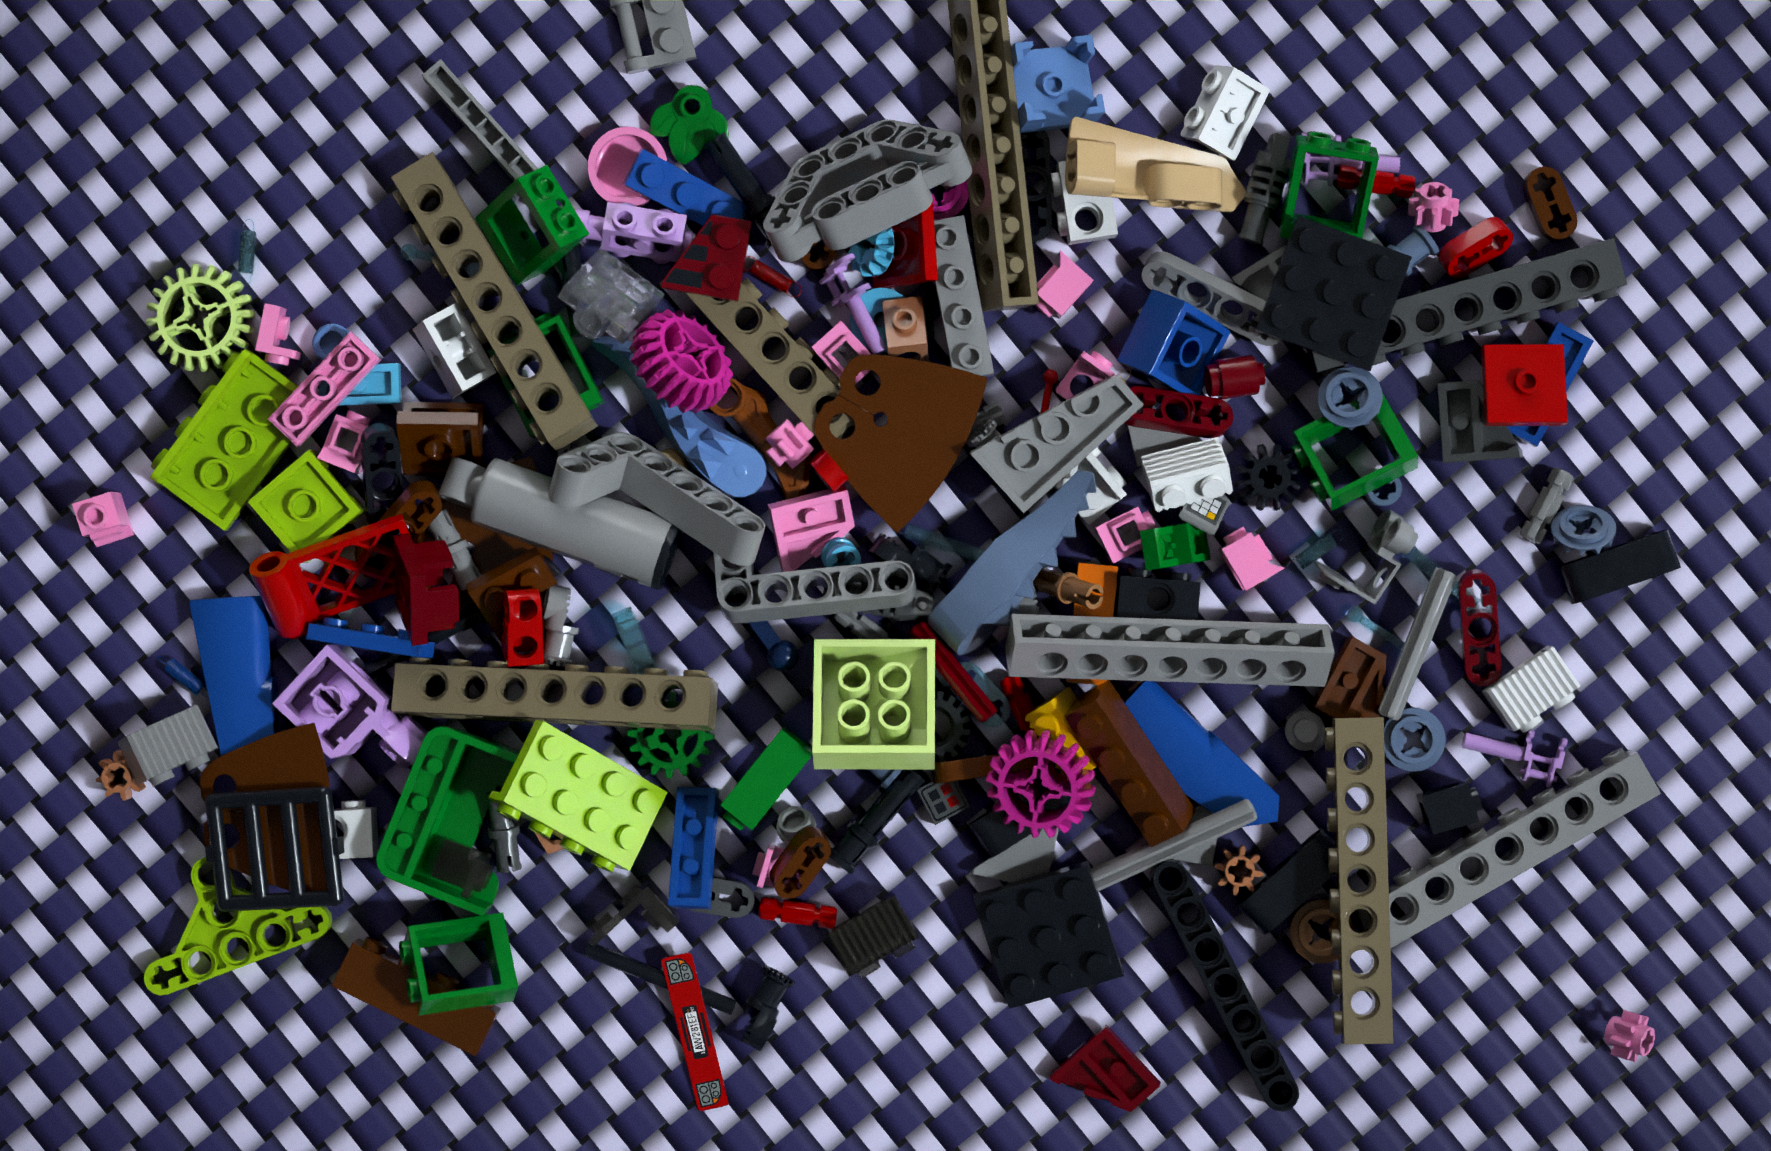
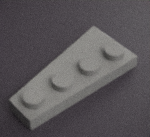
[969,374,1144,513]

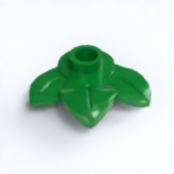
[650,85,729,165]

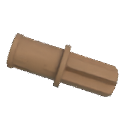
[1033,568,1104,609]

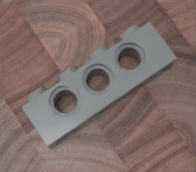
[934,215,994,377]

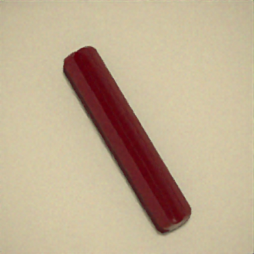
[909,621,997,723]

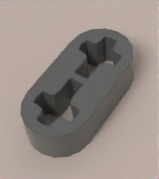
[689,876,755,918]

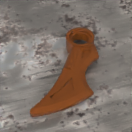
[709,378,811,500]

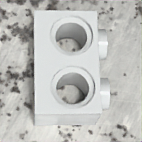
[1050,161,1118,245]

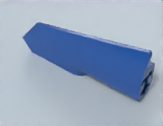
[189,596,280,756]
[1123,681,1280,827]

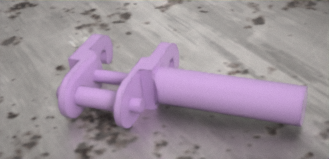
[1301,133,1400,187]
[819,253,888,355]
[1462,730,1568,788]

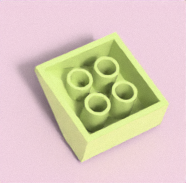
[812,639,935,770]

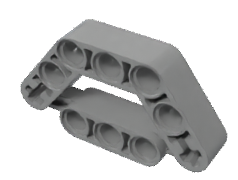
[763,119,972,262]

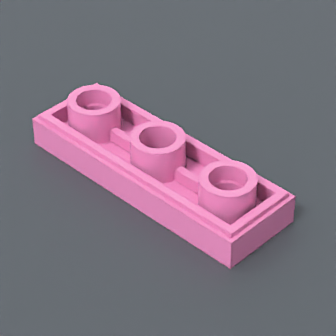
[268,331,381,447]

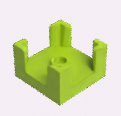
[248,450,366,563]

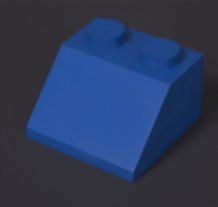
[1117,289,1231,395]

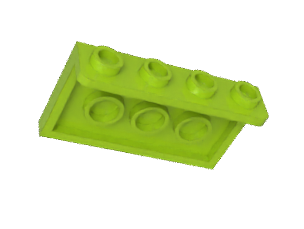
[150,349,298,531]
[488,720,668,873]

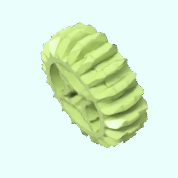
[146,264,256,372]

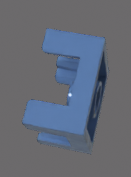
[1011,35,1105,134]

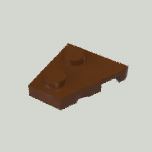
[1311,635,1387,718]

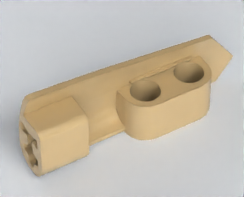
[1065,117,1246,213]

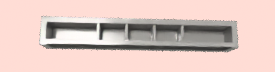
[422,59,538,181]

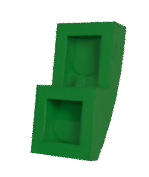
[1140,523,1211,571]

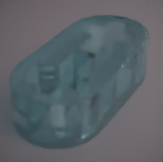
[612,606,658,674]
[948,661,1011,727]

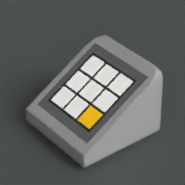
[1179,495,1229,535]

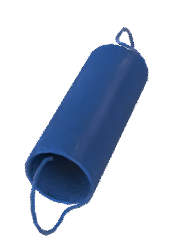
[158,656,209,698]

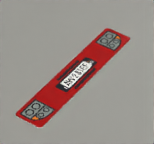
[661,952,728,1111]

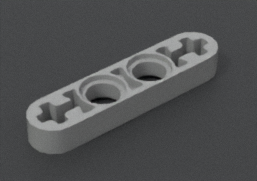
[1142,251,1281,346]

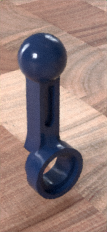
[716,591,799,672]

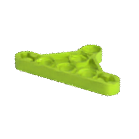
[144,857,332,996]

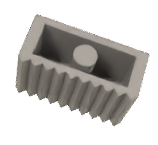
[118,705,218,787]

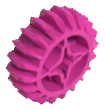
[629,309,734,414]
[986,729,1096,838]

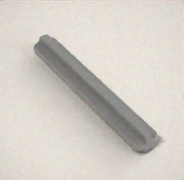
[1378,568,1456,720]

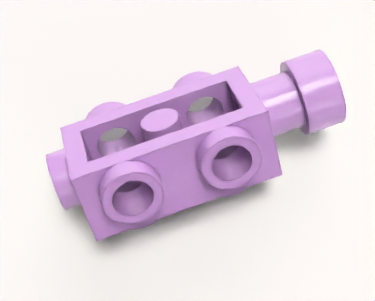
[574,202,693,264]

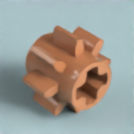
[96,750,146,801]
[1213,845,1264,895]

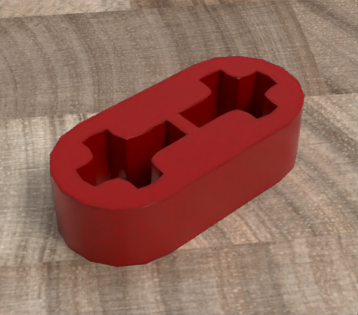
[1438,217,1513,279]
[808,448,850,492]

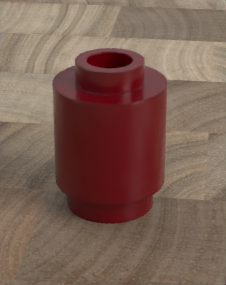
[1204,355,1265,400]

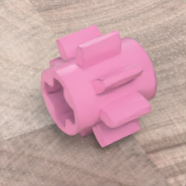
[1408,182,1459,232]
[765,419,814,469]
[1604,1010,1655,1062]

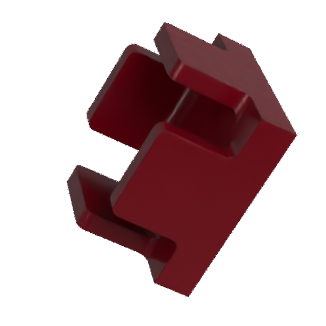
[393,533,459,646]

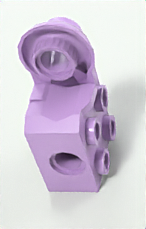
[272,645,428,769]

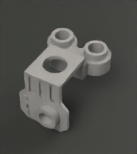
[1314,509,1418,604]

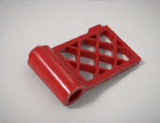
[249,513,414,639]

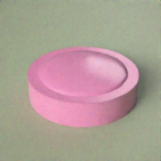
[588,127,667,207]

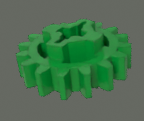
[627,691,715,779]

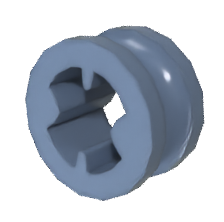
[1365,478,1402,506]

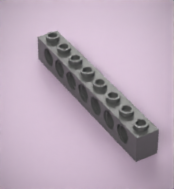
[1306,238,1627,377]

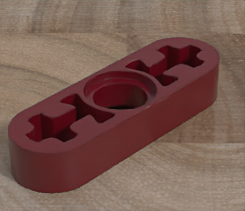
[1124,386,1234,439]
[1457,569,1502,686]

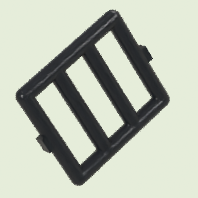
[205,786,344,912]

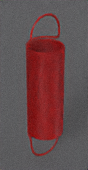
[744,256,802,297]

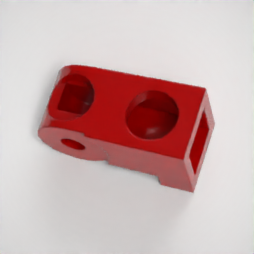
[501,588,544,667]

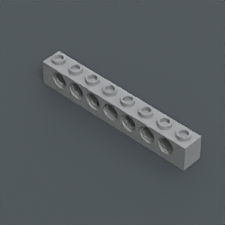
[1005,614,1335,687]
[1355,748,1661,948]

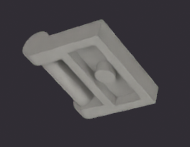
[609,0,697,74]

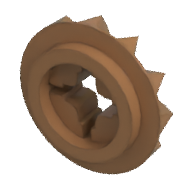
[1289,899,1354,963]

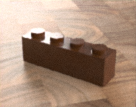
[1064,680,1196,847]
[332,937,501,1056]

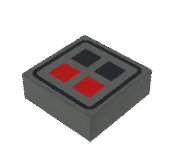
[917,780,970,825]

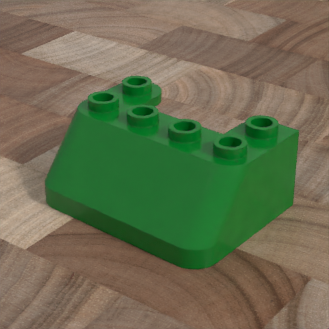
[376,726,520,917]

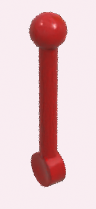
[1040,369,1058,414]

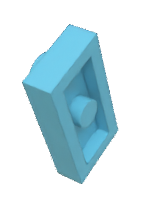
[319,363,402,406]

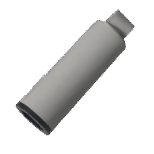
[439,457,682,590]

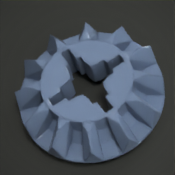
[1318,367,1383,430]
[1551,505,1616,556]
[1384,708,1446,771]

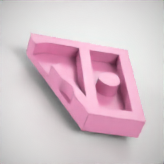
[767,485,855,572]

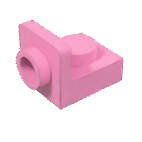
[255,303,301,366]

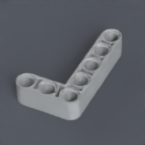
[548,432,765,566]
[714,552,916,623]

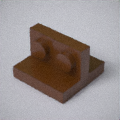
[396,402,485,476]

